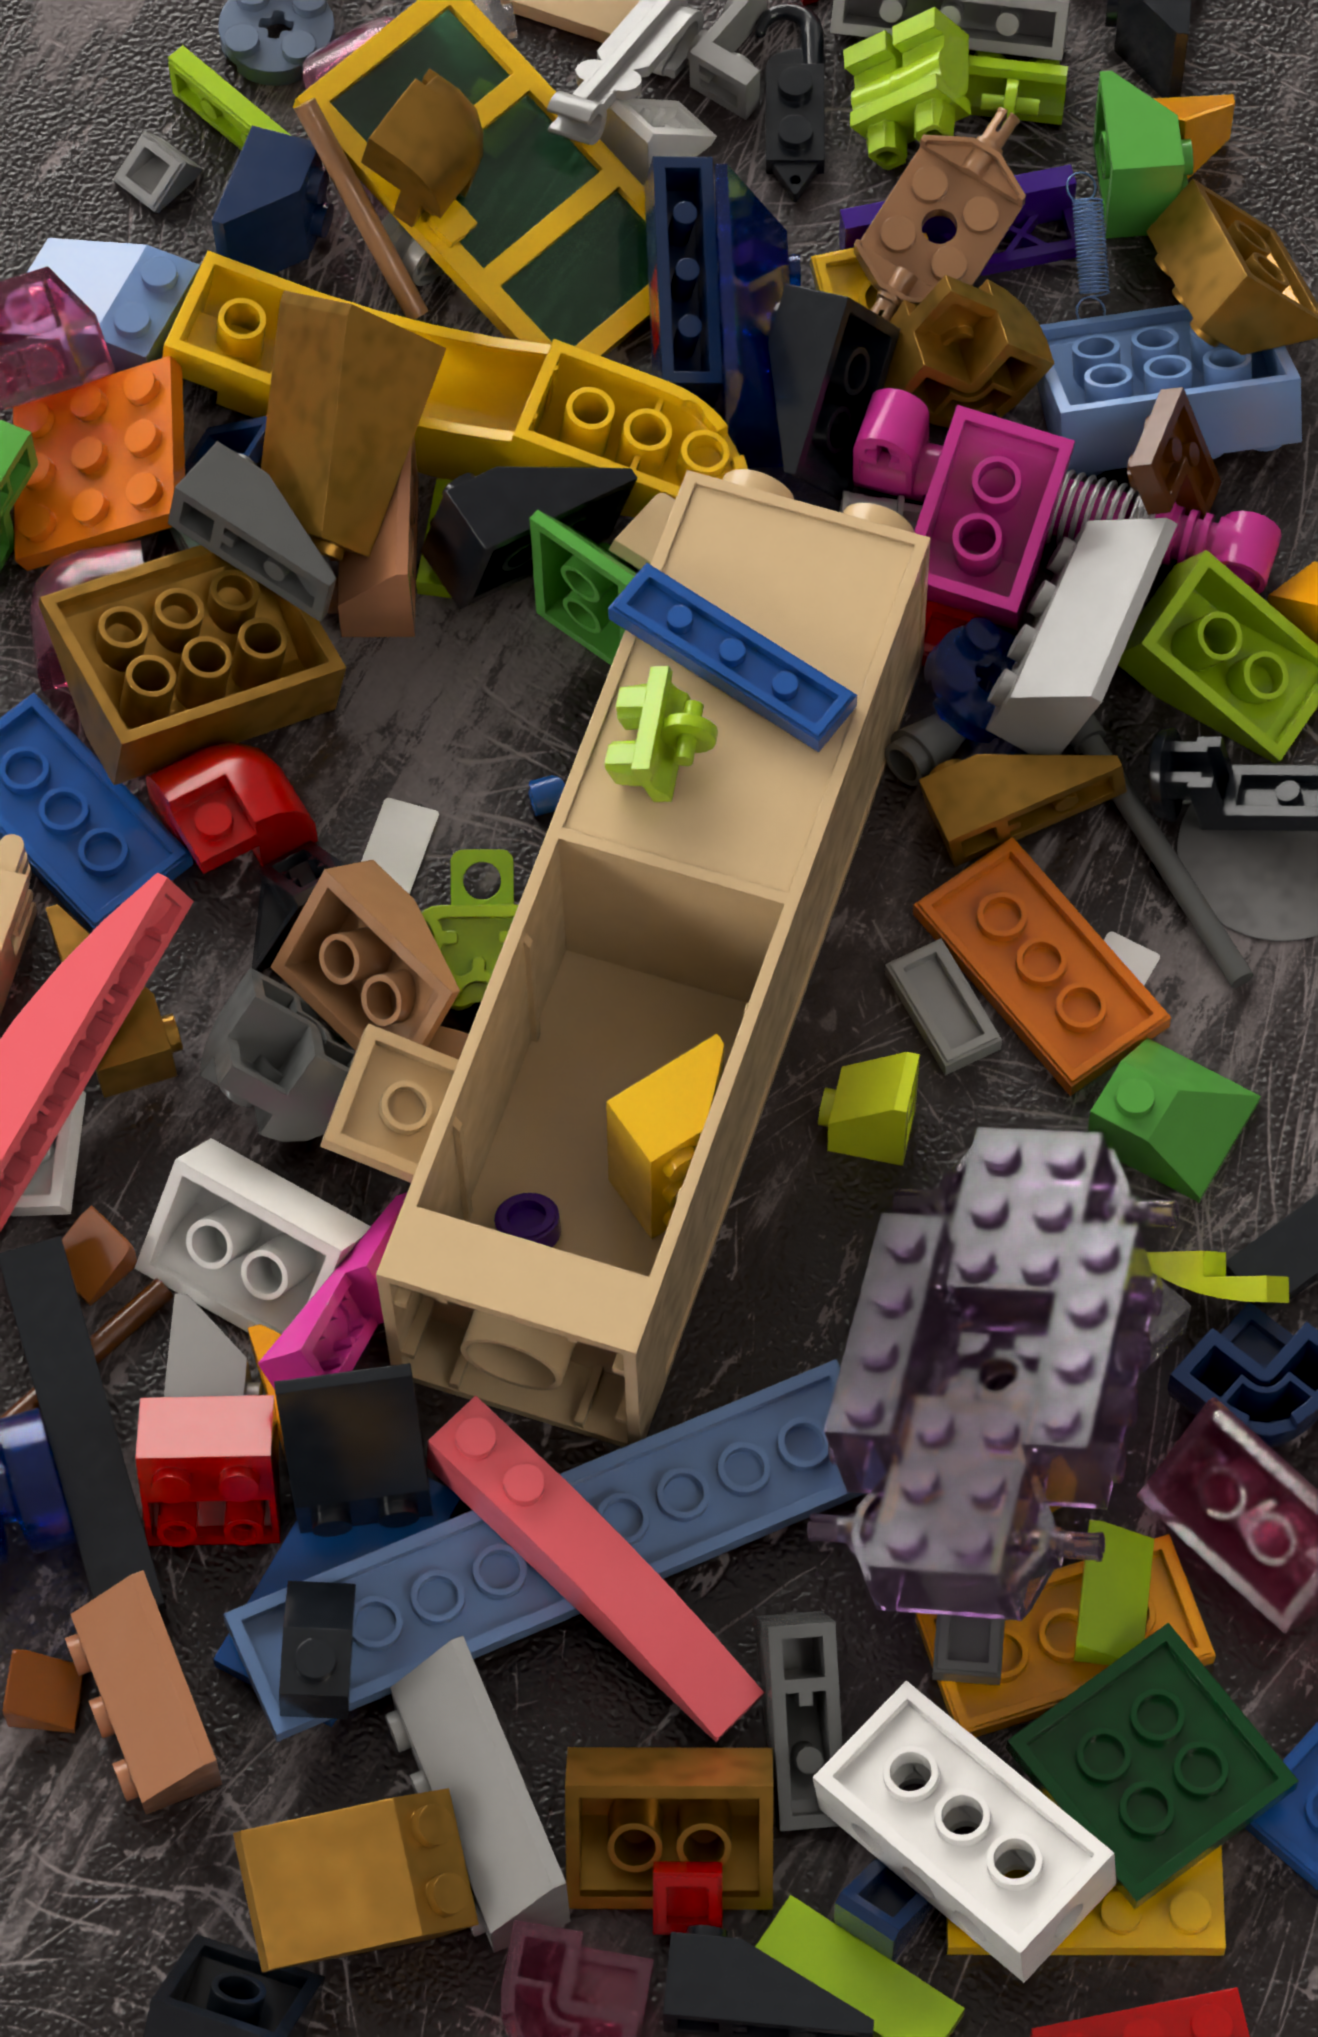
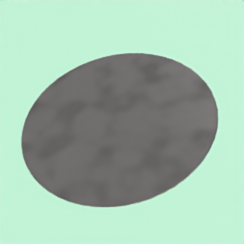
[1177,763,1318,941]

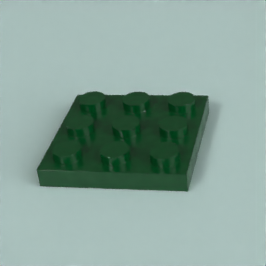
[1006,1623,1299,1909]

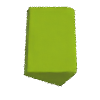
[1074,1520,1154,1665]

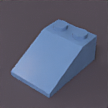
[0,238,200,377]

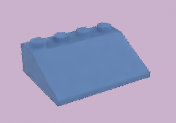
[1037,304,1302,477]

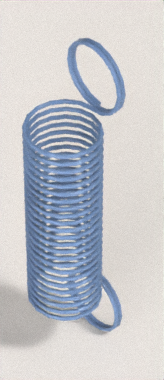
[1066,171,1110,319]

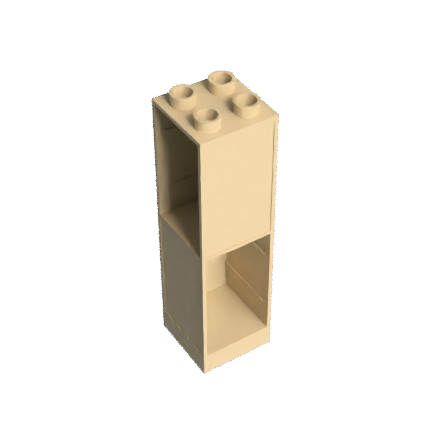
[376,469,931,1447]

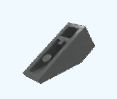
[168,441,336,622]
[755,1611,843,1831]

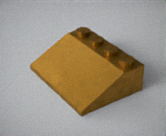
[38,545,346,785]

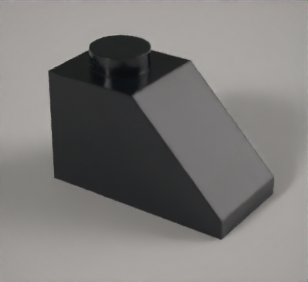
[279,1581,356,1719]

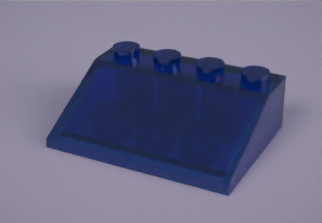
[715,164,801,468]

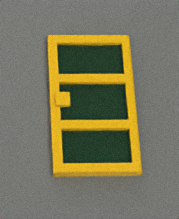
[293,0,650,357]

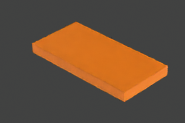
[913,837,1171,1096]

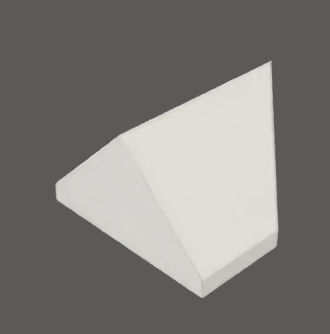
[600,98,717,186]

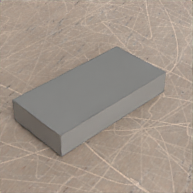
[885,938,1002,1076]

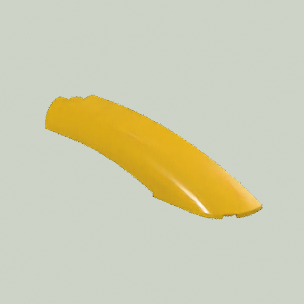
[162,251,748,517]

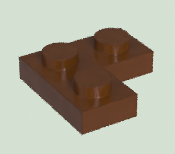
[1127,387,1222,520]

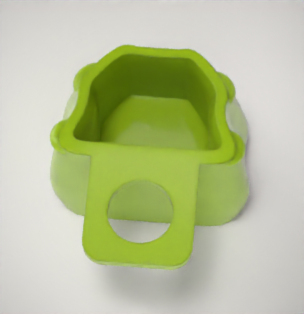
[421,849,519,1011]

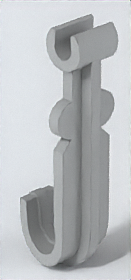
[547,0,704,145]

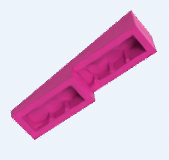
[257,1192,407,1390]

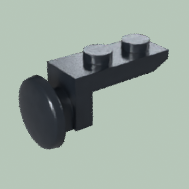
[1148,728,1318,831]

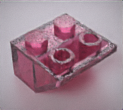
[0,266,116,411]

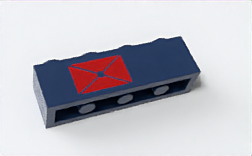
[644,156,723,409]

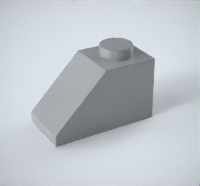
[164,1294,263,1397]

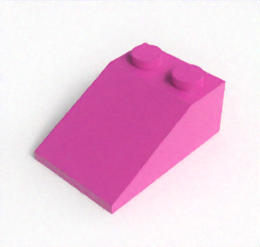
[914,405,1075,631]

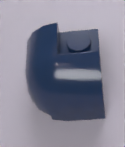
[1167,1302,1318,1449]

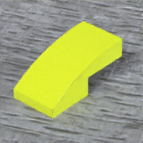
[1141,1251,1289,1303]

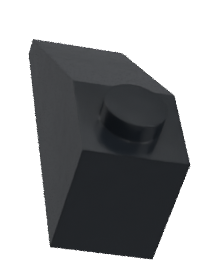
[663,1925,874,2037]

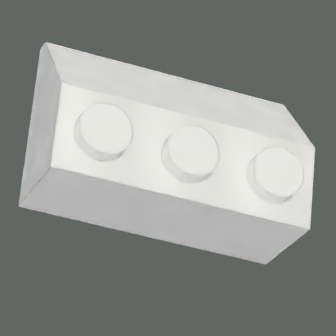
[134,1138,371,1334]

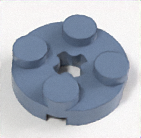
[218,0,336,86]

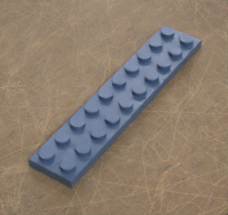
[224,1359,893,1742]

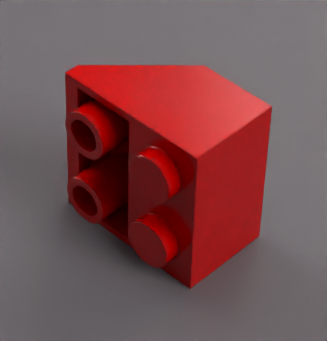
[135,1395,281,1547]

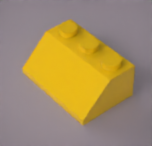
[606,1034,724,1239]

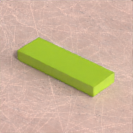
[168,45,292,150]
[755,1895,965,2037]

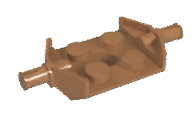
[854,107,1026,322]

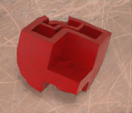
[146,741,318,874]

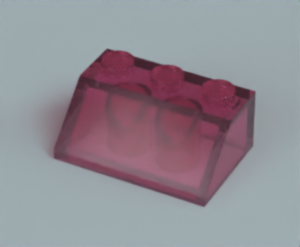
[1136,1397,1318,1633]

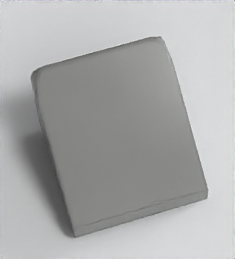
[112,131,203,213]

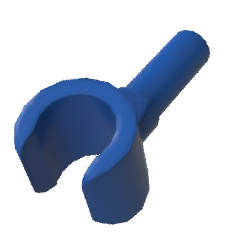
[529,775,565,816]

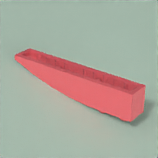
[0,873,194,1232]
[427,1395,764,1742]

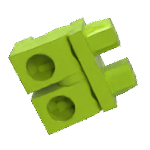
[843,7,971,170]

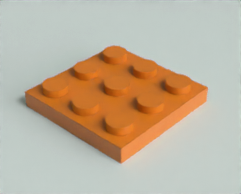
[13,356,185,571]

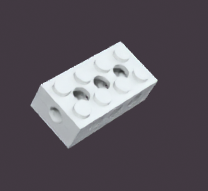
[813,1681,1117,1983]

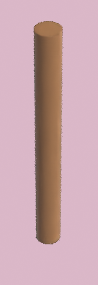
[294,98,429,319]

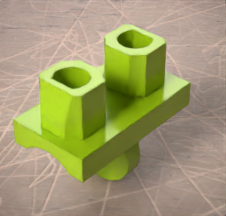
[964,50,1069,127]
[604,666,718,802]

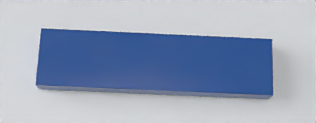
[608,563,857,752]

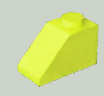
[818,1052,920,1166]

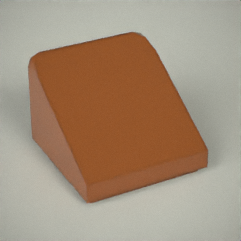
[62,1205,137,1306]
[3,1649,84,1733]

